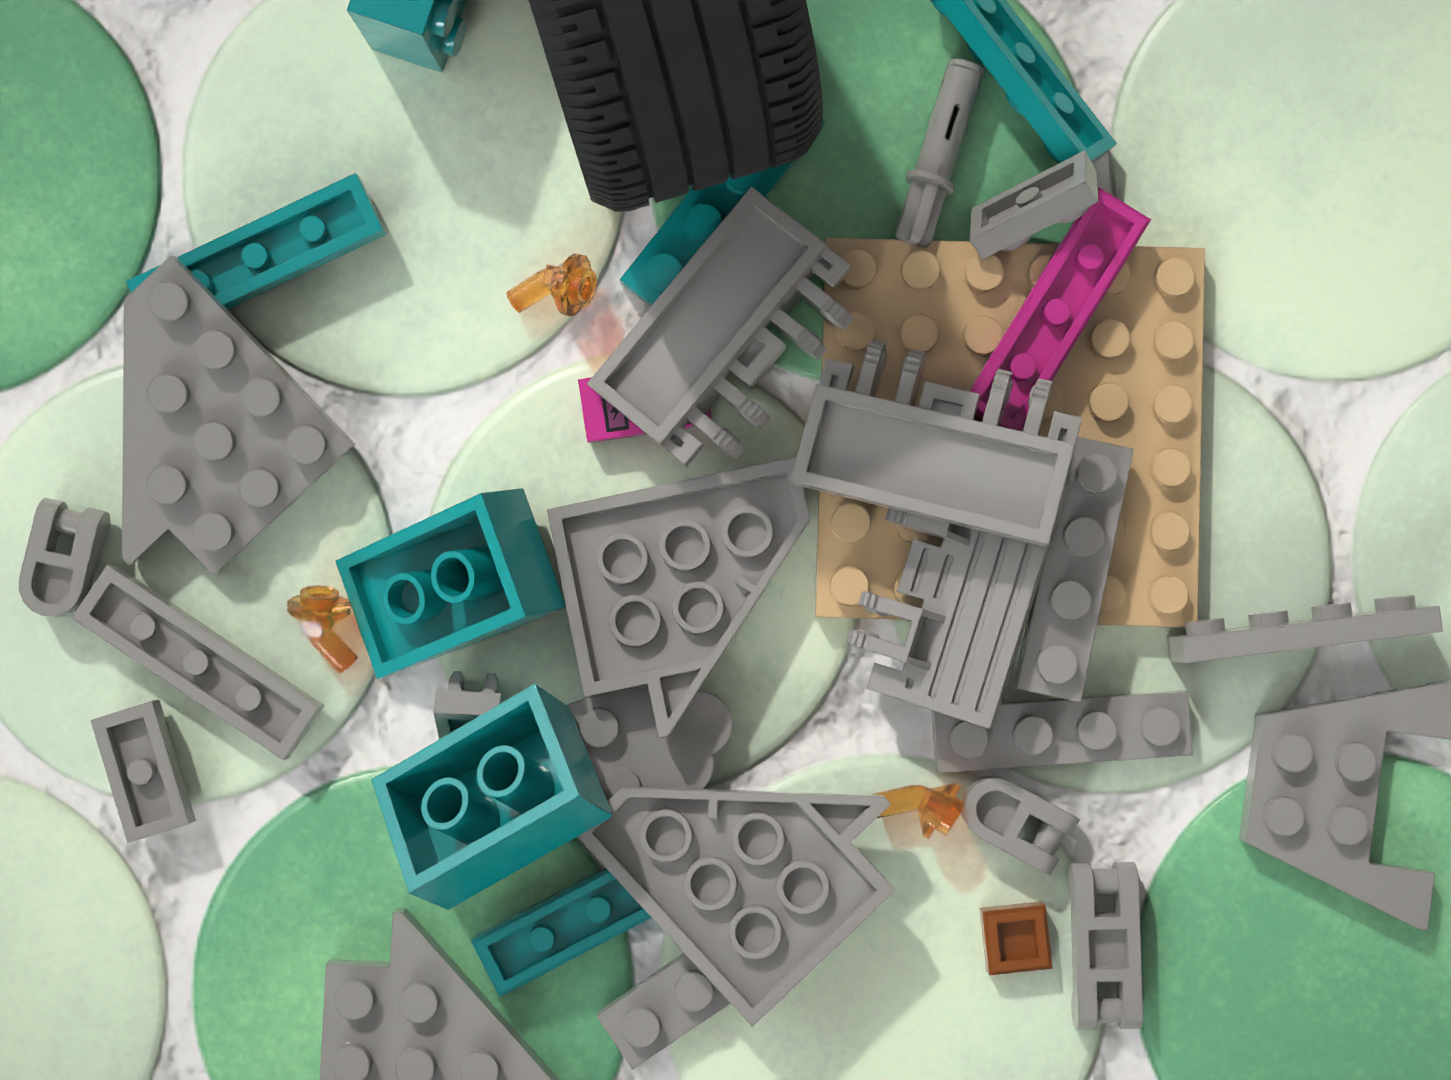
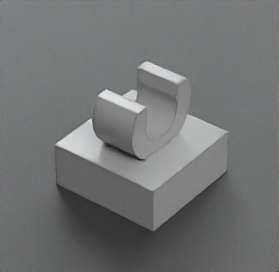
[433,671,502,739]

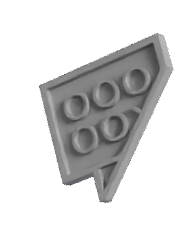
[122,256,356,575]
[547,456,810,739]
[578,786,896,1027]
[320,908,560,1080]

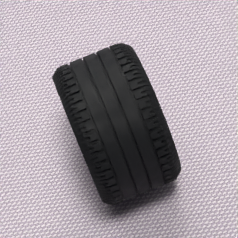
[529,0,823,212]

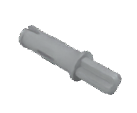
[895,59,984,247]

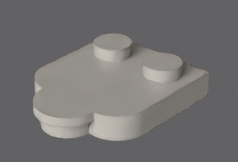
[567,686,733,801]

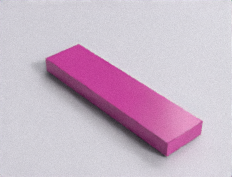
[969,187,1151,431]

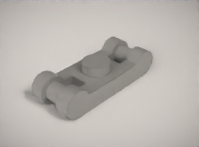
[1068,862,1143,1030]

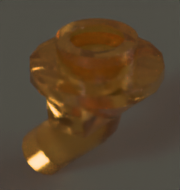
[506,253,597,317]
[287,585,358,674]
[872,783,966,840]

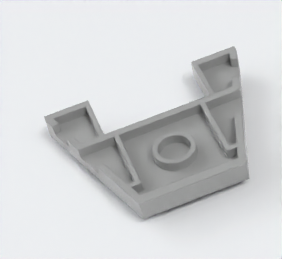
[1239,681,1451,930]

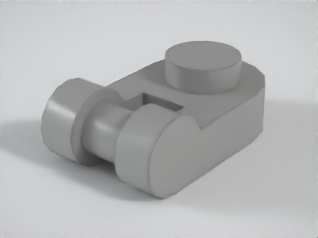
[19,498,110,616]
[960,775,1081,876]

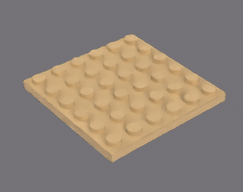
[815,238,1205,627]

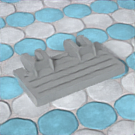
[587,187,854,467]
[790,340,1082,548]
[846,477,1071,729]

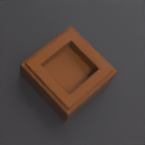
[979,901,1053,975]

